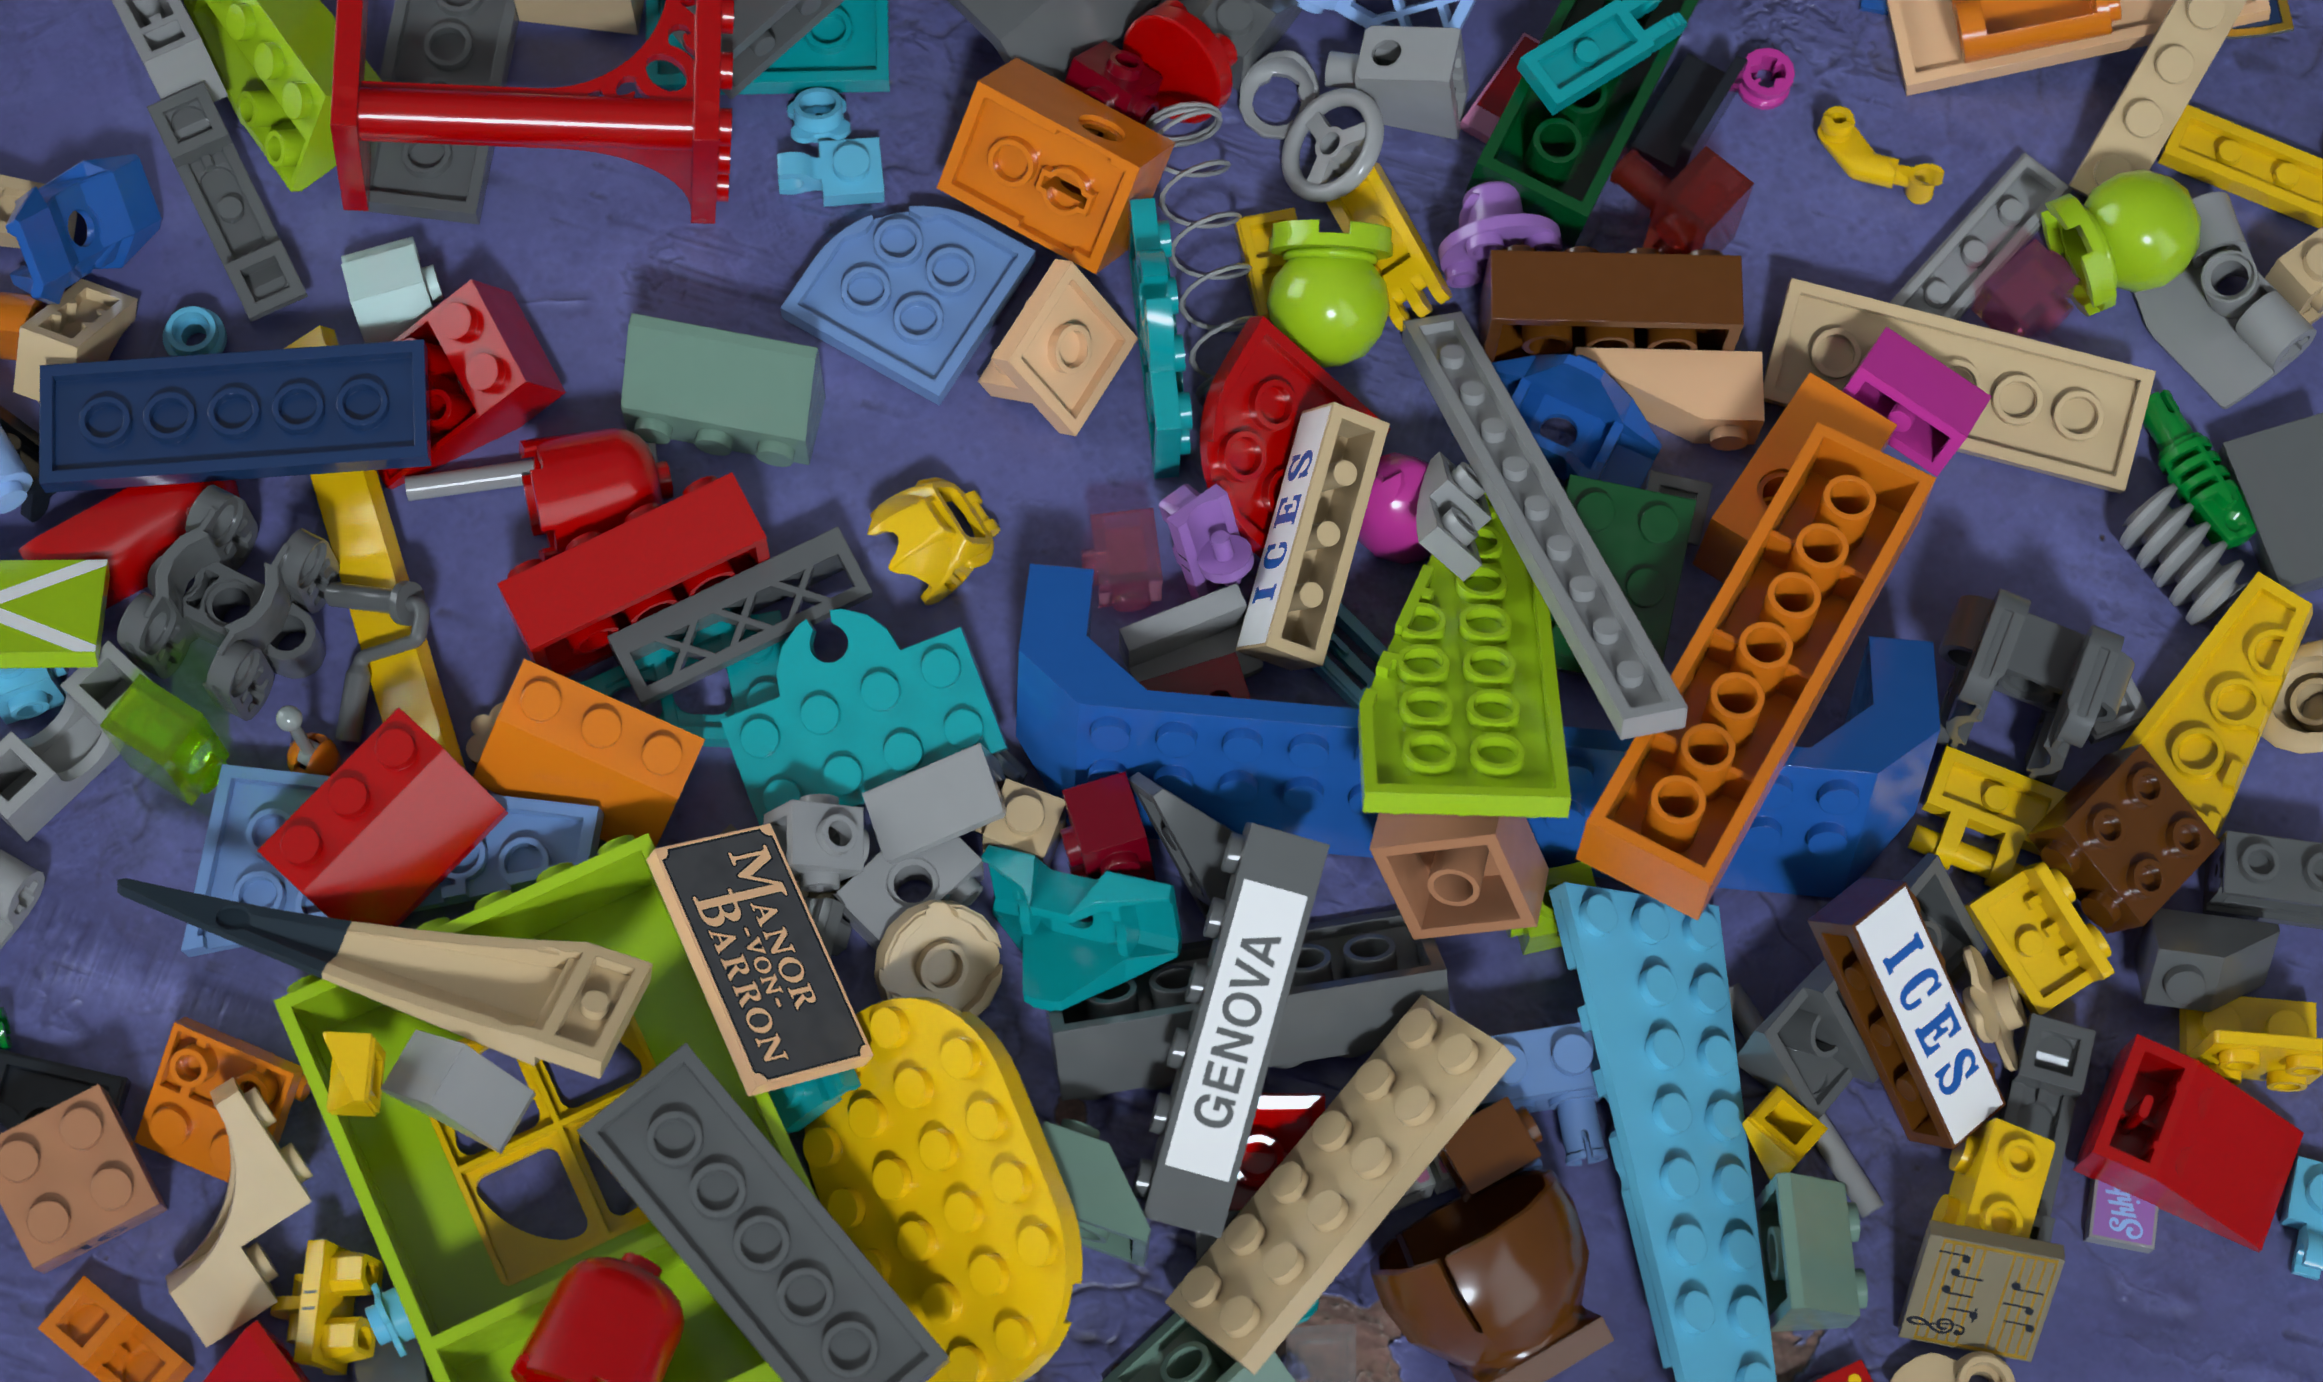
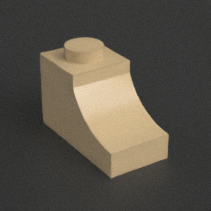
[13,279,138,403]

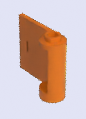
[1951,0,2122,64]

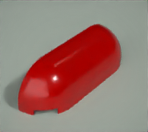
[18,480,240,609]

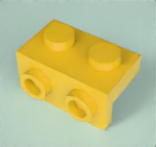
[1964,862,2115,1015]
[1931,1118,2055,1238]

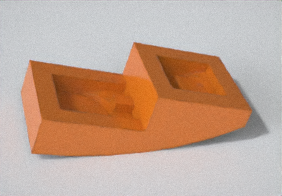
[38,1276,194,1382]

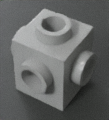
[764,794,870,893]

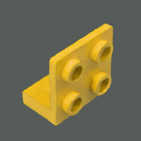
[2179,996,2323,1092]

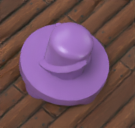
[1438,181,1563,288]

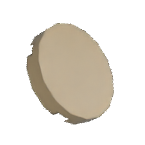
[874,900,1003,1017]

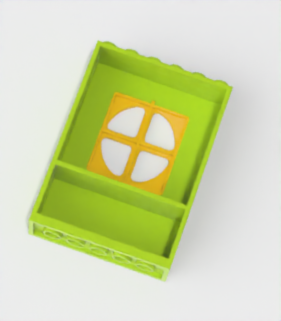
[273,833,817,1382]

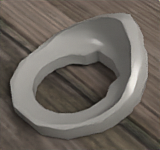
[1239,50,1320,140]

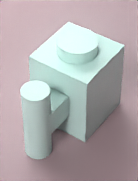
[341,236,444,343]

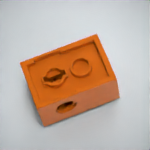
[937,57,1176,274]
[1692,372,1897,583]

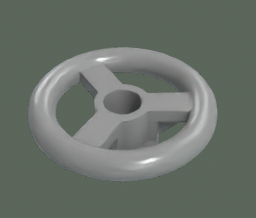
[1281,88,1384,203]

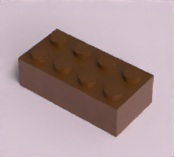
[1478,245,1744,363]

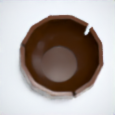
[1370,1169,1614,1382]

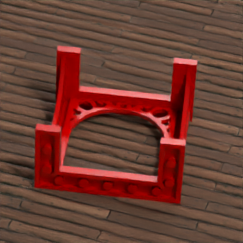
[330,0,734,224]

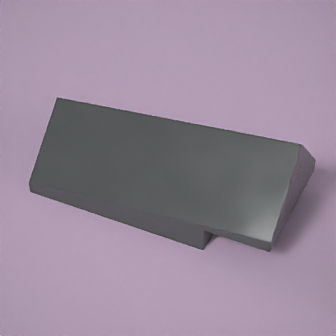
[1737,853,1986,1119]

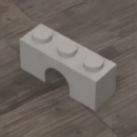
[0,640,170,842]

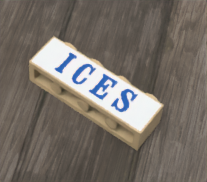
[1235,402,1390,671]

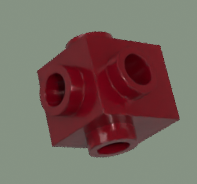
[1064,40,1163,126]

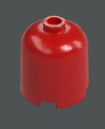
[519,428,673,561]
[510,1252,685,1382]

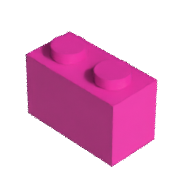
[1842,326,1992,477]

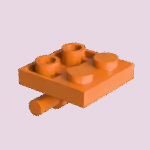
[134,1016,311,1183]

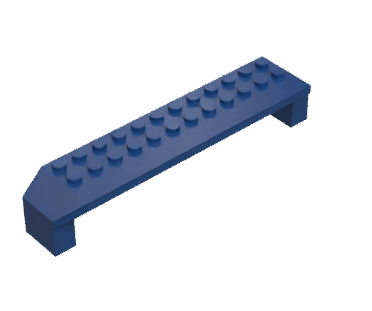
[1016,564,1941,898]

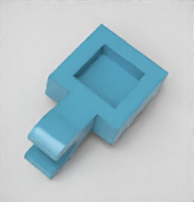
[777,137,884,207]
[2280,1156,2323,1281]

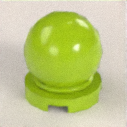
[2041,169,2201,317]
[1266,219,1393,368]

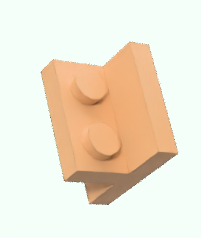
[978,259,1138,436]

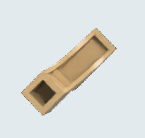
[165,1077,313,1348]

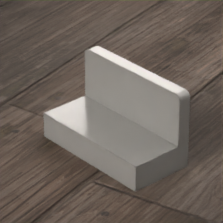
[1119,583,1263,682]
[862,743,1006,864]

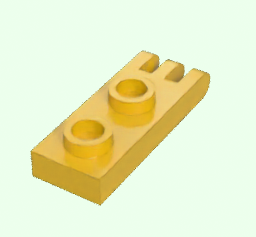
[1326,162,1452,332]

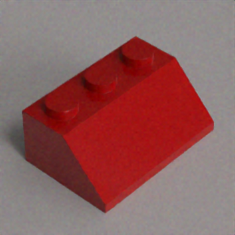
[257,707,508,927]

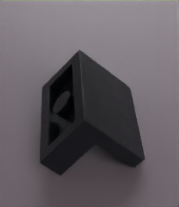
[1628,53,1748,184]

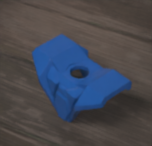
[5,154,162,304]
[1451,354,1662,488]

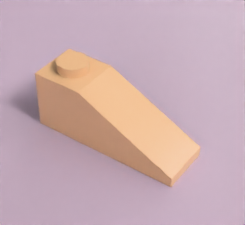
[1573,347,1765,451]

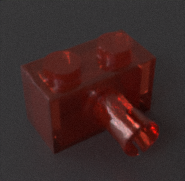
[1610,146,1754,254]

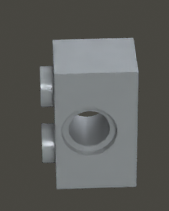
[834,837,984,951]

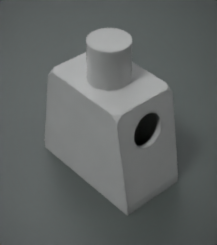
[1325,26,1469,139]

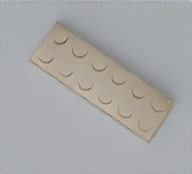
[1763,278,2156,494]
[1165,994,1516,1375]

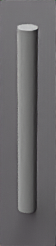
[405,442,658,501]
[1729,983,1885,1218]

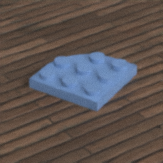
[780,206,1036,406]

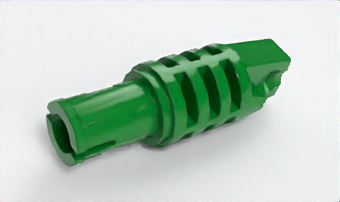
[2143,389,2257,550]

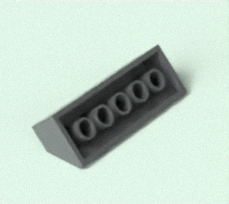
[1045,909,1450,1101]

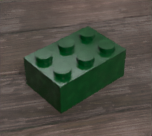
[1550,474,1697,677]

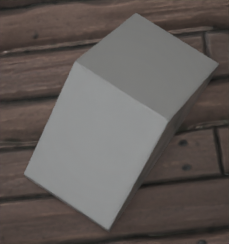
[381,1029,536,1154]

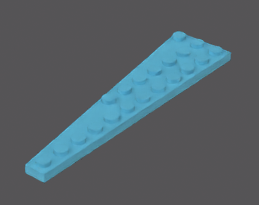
[1549,882,1777,1382]

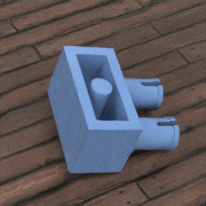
[1472,1022,1608,1171]

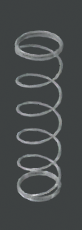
[1145,101,1257,407]

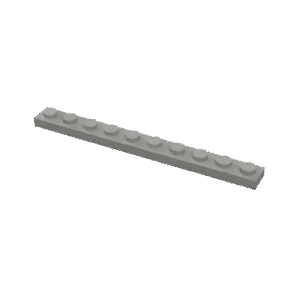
[1402,311,1688,740]

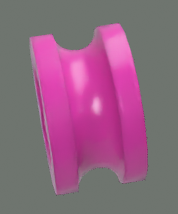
[1738,48,1795,110]

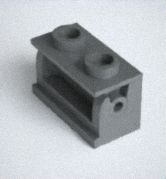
[2203,830,2323,930]

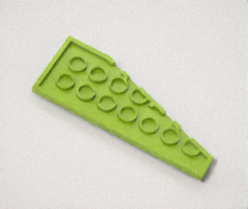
[1358,493,1571,818]

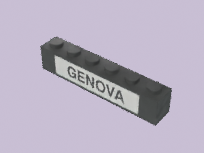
[1132,823,1330,1238]

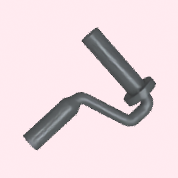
[325,581,430,743]

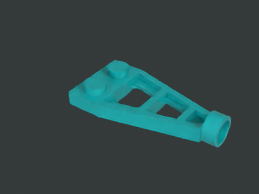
[580,610,786,748]

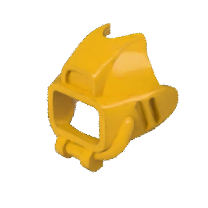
[867,477,1000,606]

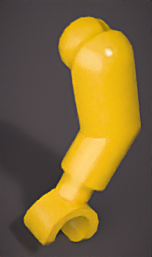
[1818,106,1945,205]

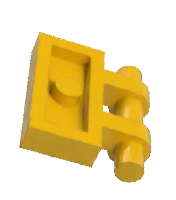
[1907,746,2068,888]

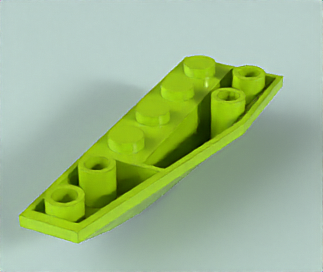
[183,0,381,192]

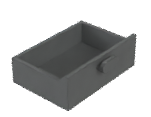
[2218,413,2323,595]

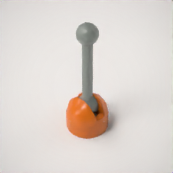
[276,705,342,776]

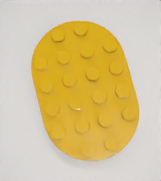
[803,997,1083,1382]

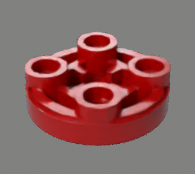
[1123,0,1238,124]

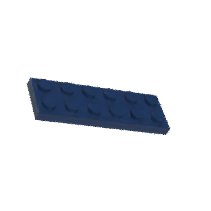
[39,339,431,493]

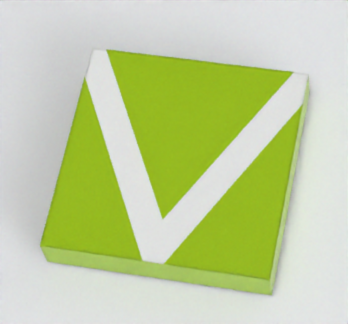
[0,559,110,668]

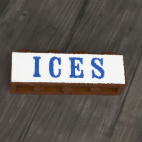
[1807,877,2006,1149]

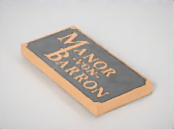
[646,823,874,1097]

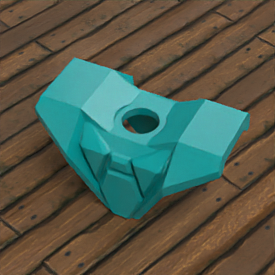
[981,845,1182,1012]

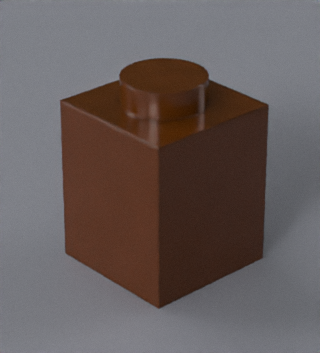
[1437,1096,1543,1203]

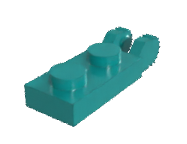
[1517,0,1688,115]

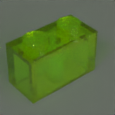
[100,674,230,806]

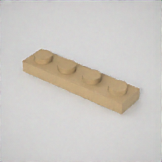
[2069,0,2247,198]

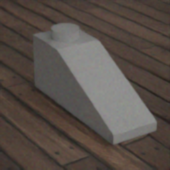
[111,0,228,102]

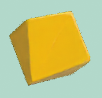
[322,1032,386,1117]
[1742,1085,1828,1181]

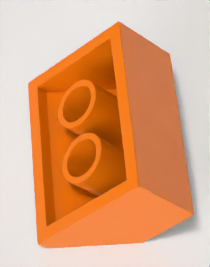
[473,659,705,848]

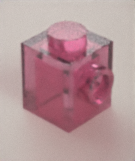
[1971,239,2080,338]
[1081,508,1163,612]

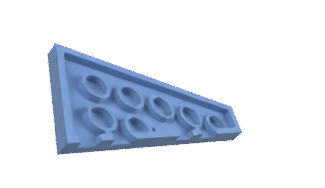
[181,764,604,957]

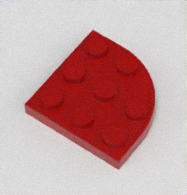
[1200,316,1391,558]

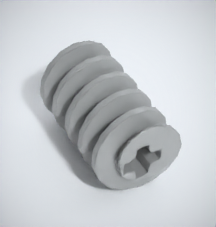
[2119,483,2250,626]

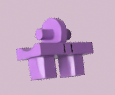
[1159,484,1254,599]

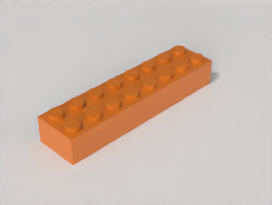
[1576,421,1936,921]

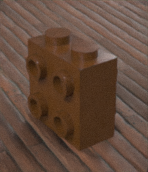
[2027,744,2221,934]

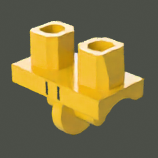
[270,1239,384,1376]

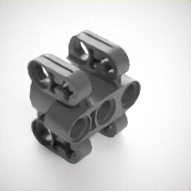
[117,484,340,721]
[1937,588,2135,786]

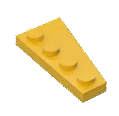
[2118,572,2313,838]

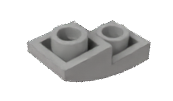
[1416,451,1492,581]

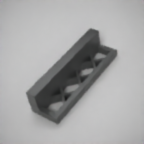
[607,527,873,708]

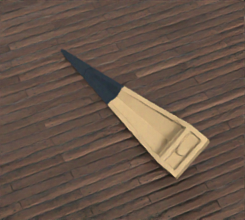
[117,878,652,1079]

